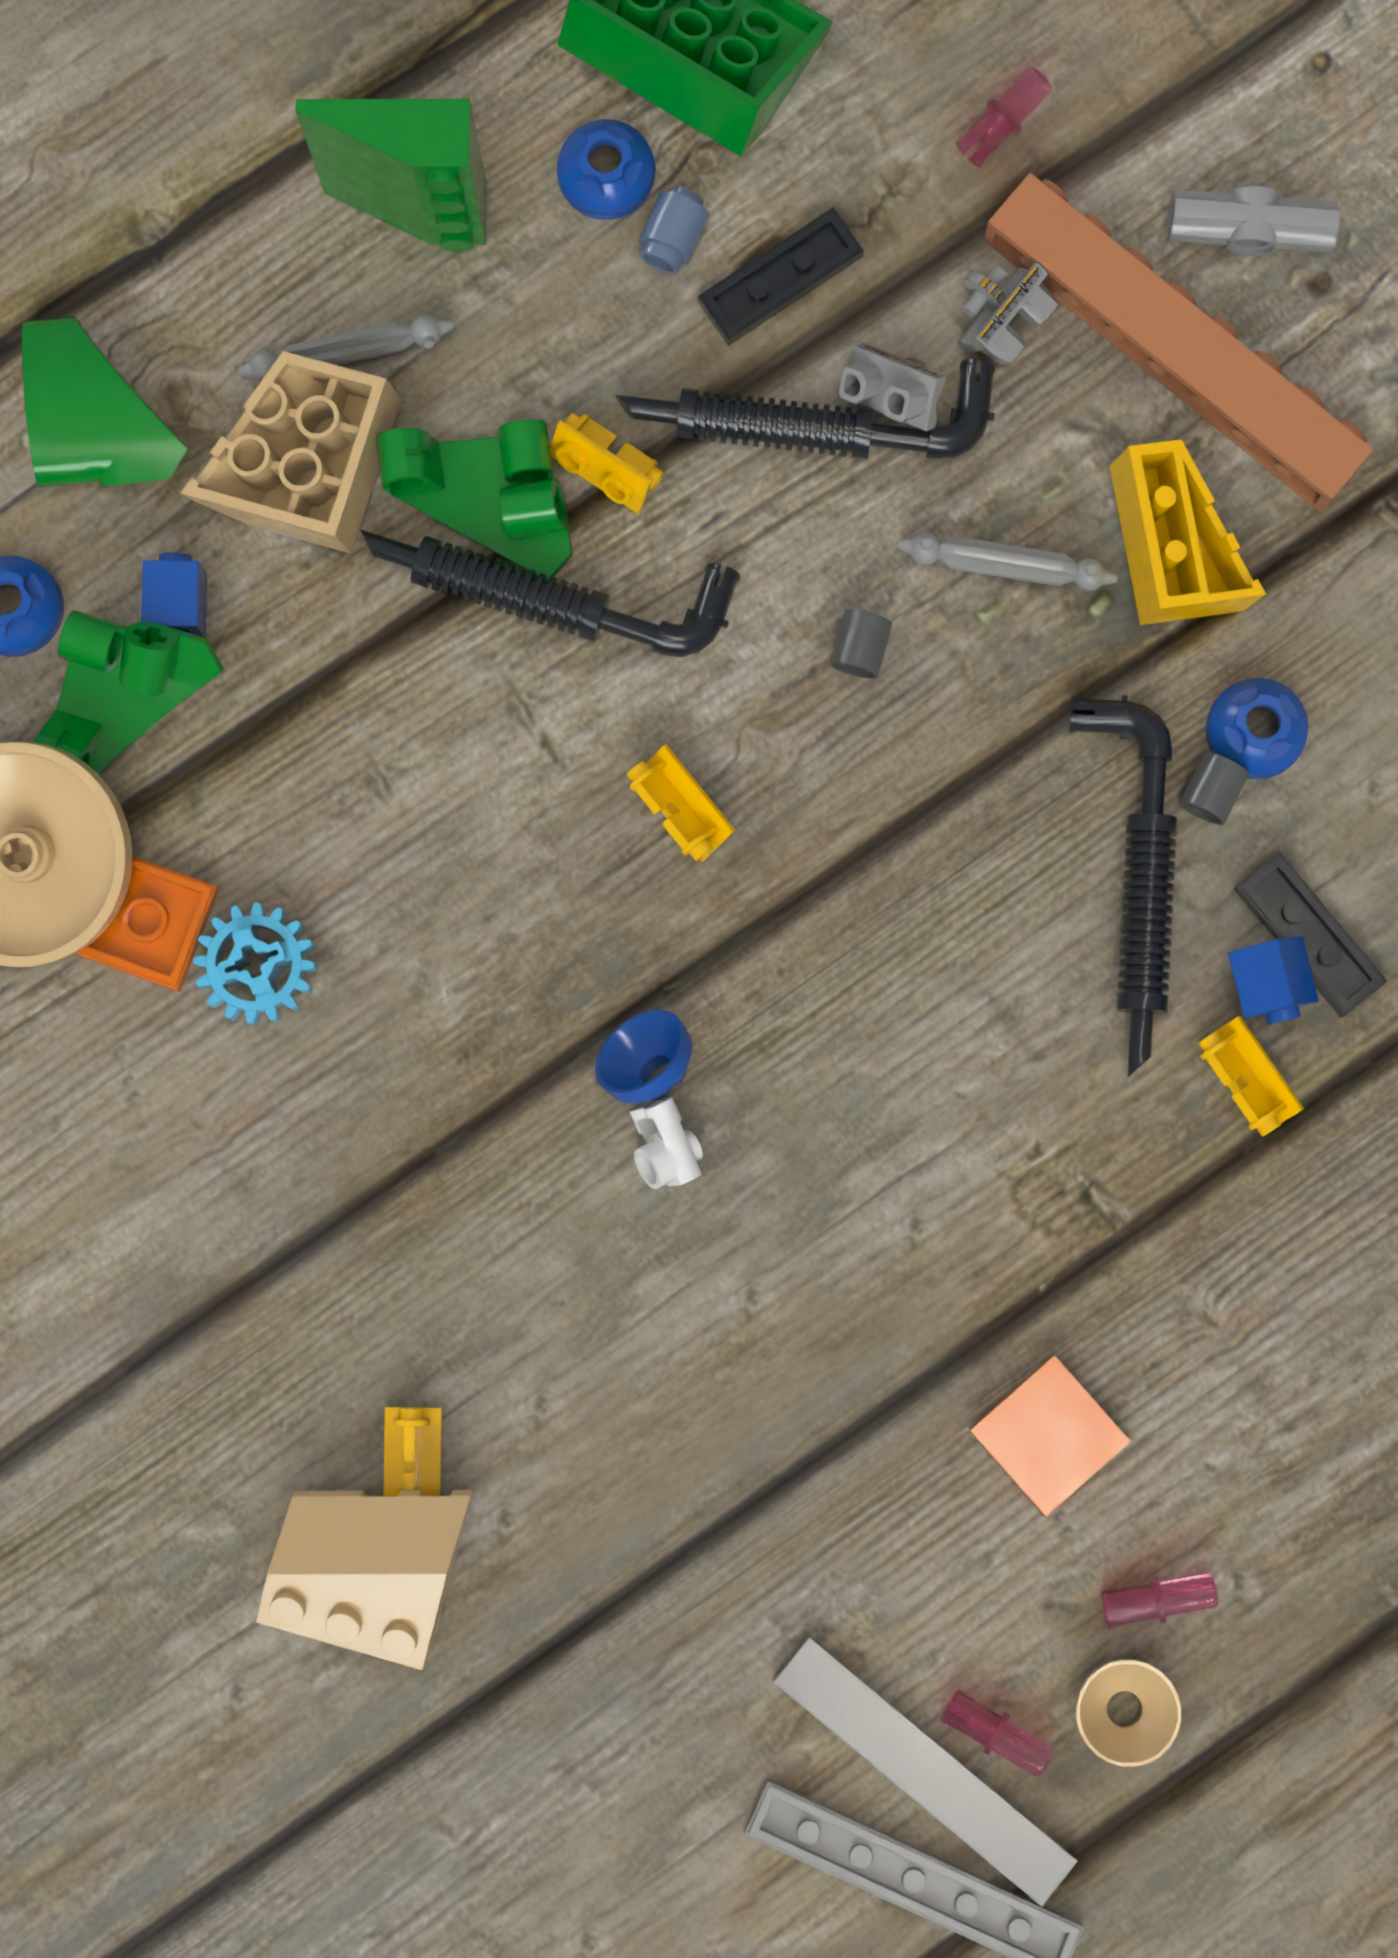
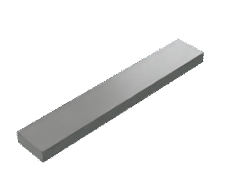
[773,1636,1078,1907]
[744,1778,1084,1958]

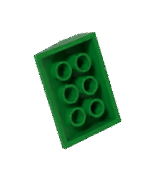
[557,0,833,156]
[295,98,487,252]

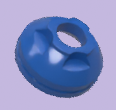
[557,119,656,220]
[0,556,64,657]
[1205,678,1308,780]
[595,1009,692,1103]

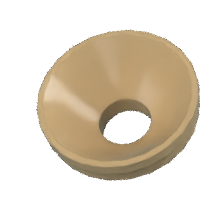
[1075,1659,1181,1767]

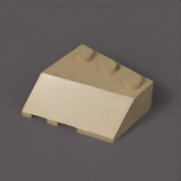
[180,351,401,554]
[256,1490,473,1670]

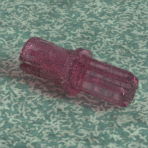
[956,67,1052,167]
[1101,1574,1219,1629]
[940,1689,1054,1776]

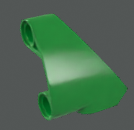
[22,316,188,488]
[376,419,573,581]
[34,610,224,774]

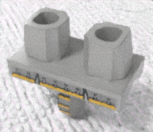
[957,262,1059,365]
[839,343,946,431]

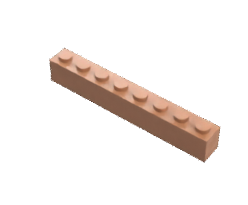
[983,173,1374,513]

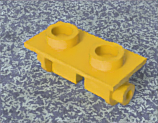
[550,413,664,515]
[627,744,736,862]
[1198,1015,1304,1137]
[383,1407,442,1496]

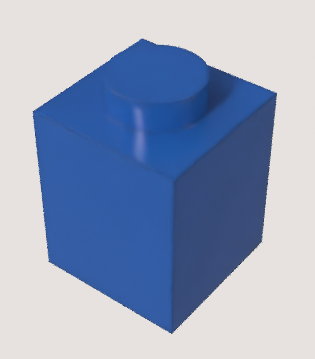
[141,552,207,638]
[1228,936,1319,1025]

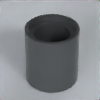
[830,609,892,679]
[1179,752,1249,825]

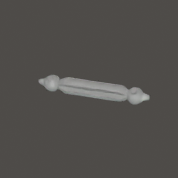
[238,312,453,382]
[898,532,1118,591]

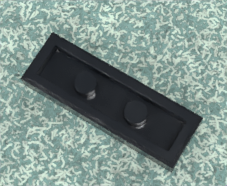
[698,207,864,346]
[1234,852,1388,1018]

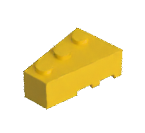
[1109,439,1266,625]

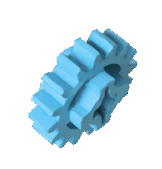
[193,902,318,1026]

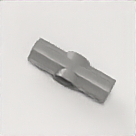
[1167,186,1340,256]

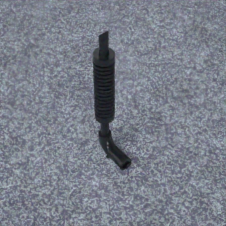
[615,358,995,459]
[360,529,740,657]
[1070,695,1177,1078]

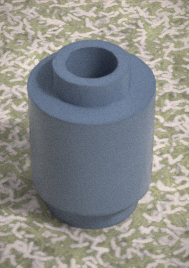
[638,186,709,274]

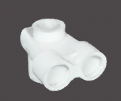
[629,1096,703,1189]

